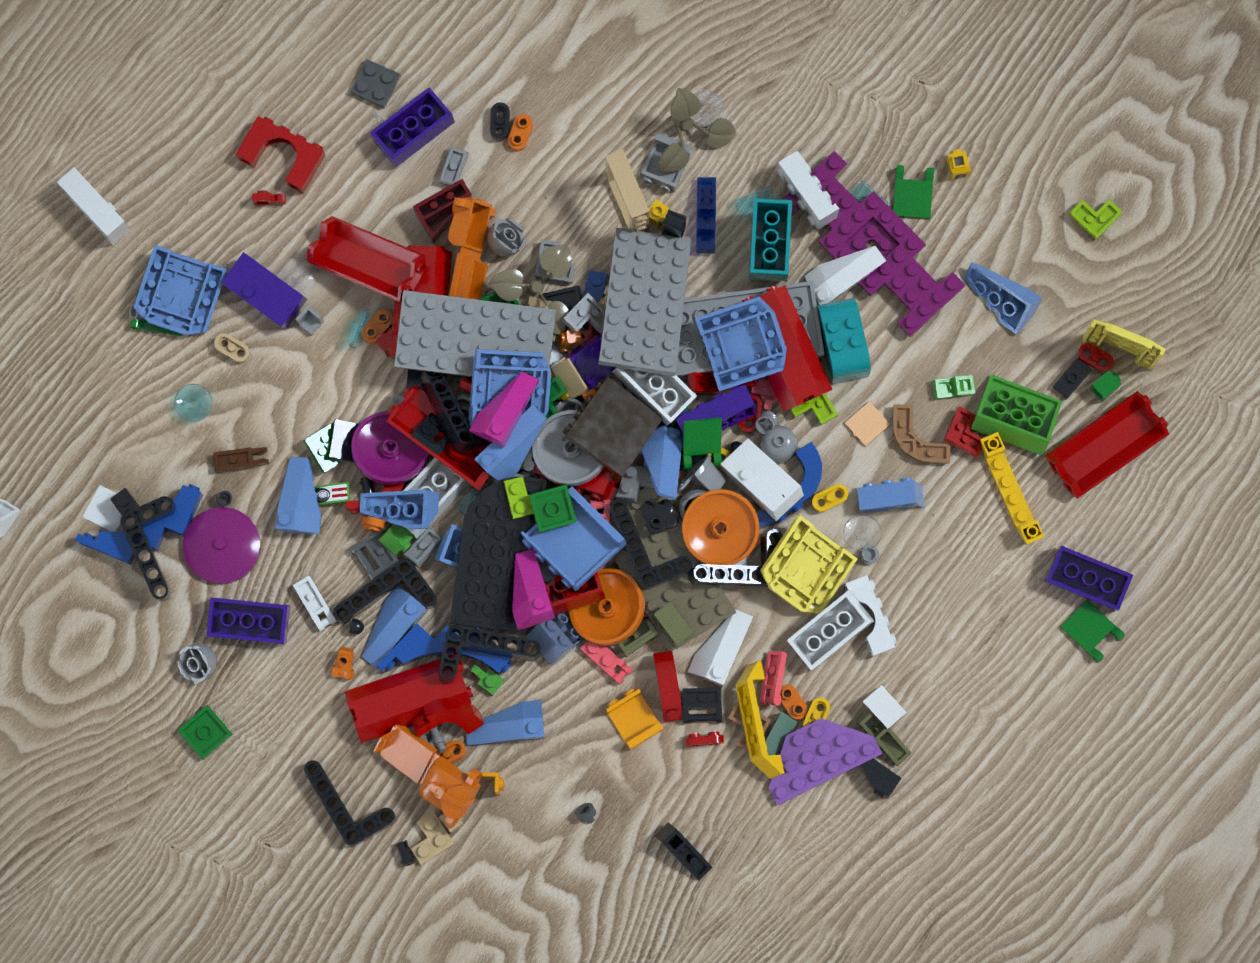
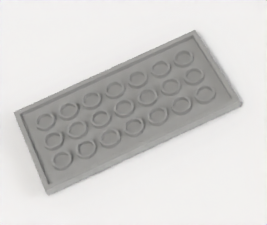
[598,227,691,376]
[675,281,824,377]
[394,290,556,377]

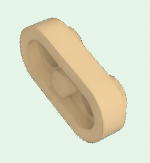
[214,333,250,363]

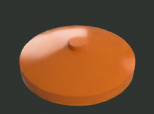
[682,489,759,565]
[569,568,645,646]

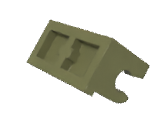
[651,602,694,648]
[617,618,658,657]

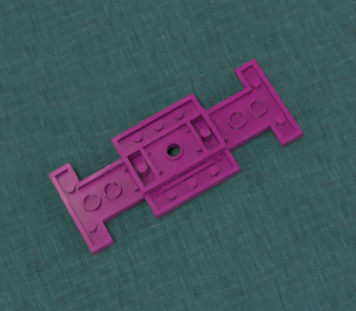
[781,151,966,337]

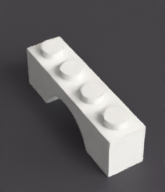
[845,576,897,658]

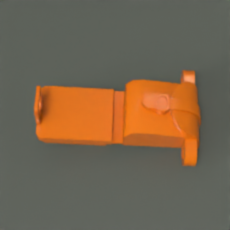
[448,197,496,300]
[373,725,482,828]

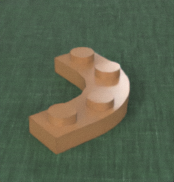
[893,404,950,464]

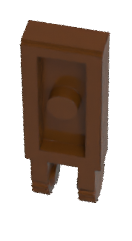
[213,447,269,472]

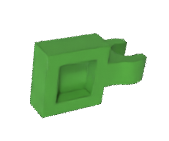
[470,665,505,696]

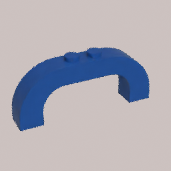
[756,442,822,530]

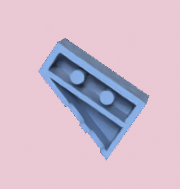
[857,477,925,513]

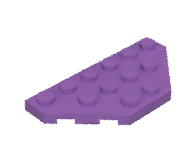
[769,718,883,805]

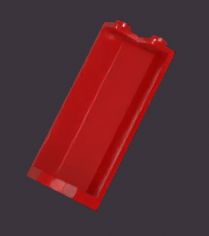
[306,216,426,302]
[389,245,452,358]
[741,285,833,412]
[386,385,491,490]
[1045,391,1169,499]
[344,654,473,743]

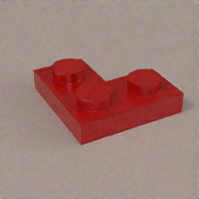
[943,406,982,458]

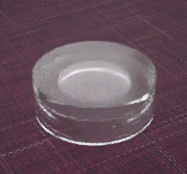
[372,109,388,124]

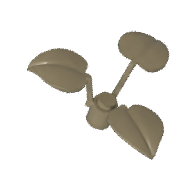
[659,88,736,173]
[489,244,572,334]

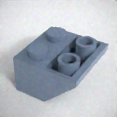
[527,612,585,665]

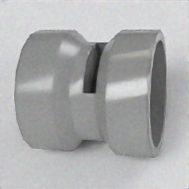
[756,410,779,434]

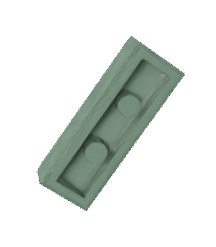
[754,712,798,765]

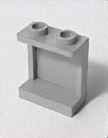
[640,133,692,192]

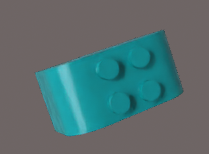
[749,198,792,282]
[817,298,871,385]

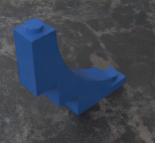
[75,484,203,565]
[377,623,512,675]

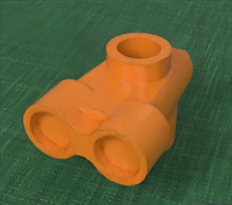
[558,329,581,353]
[330,647,354,680]

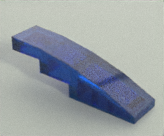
[696,177,716,254]

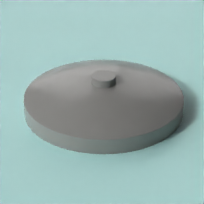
[532,410,604,486]

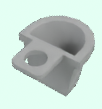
[677,454,726,492]

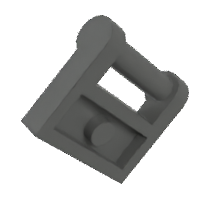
[350,531,399,581]

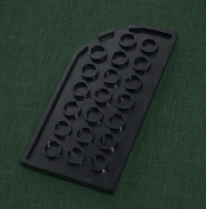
[449,476,547,633]

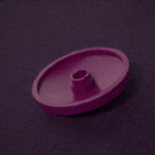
[351,411,428,485]
[183,507,261,584]

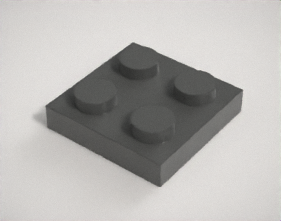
[350,59,401,109]

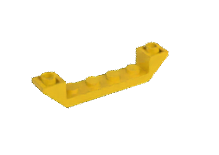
[980,432,1045,545]
[735,660,784,779]

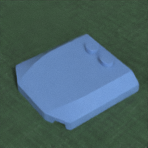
[133,245,227,335]
[695,297,787,391]
[469,349,551,426]

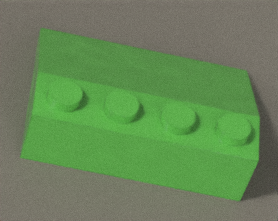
[971,375,1062,456]

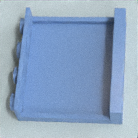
[521,486,626,592]

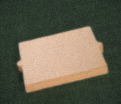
[844,401,890,447]

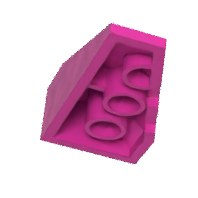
[469,372,539,448]
[512,549,555,630]

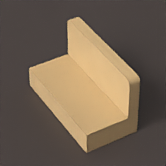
[550,357,588,399]

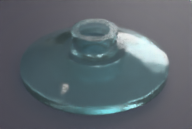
[174,384,213,422]

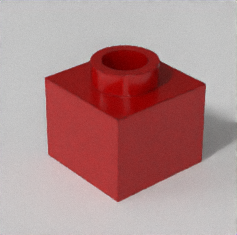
[376,330,392,357]

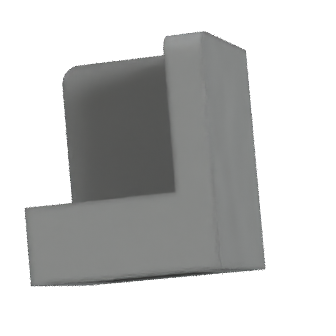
[295,305,324,336]

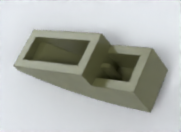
[855,708,911,766]

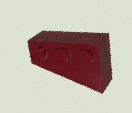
[413,179,472,243]

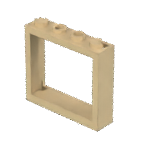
[605,149,650,232]

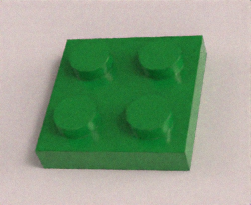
[529,484,577,532]
[178,705,233,760]

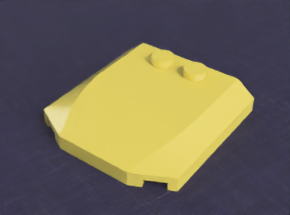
[1081,319,1165,370]
[760,514,858,614]

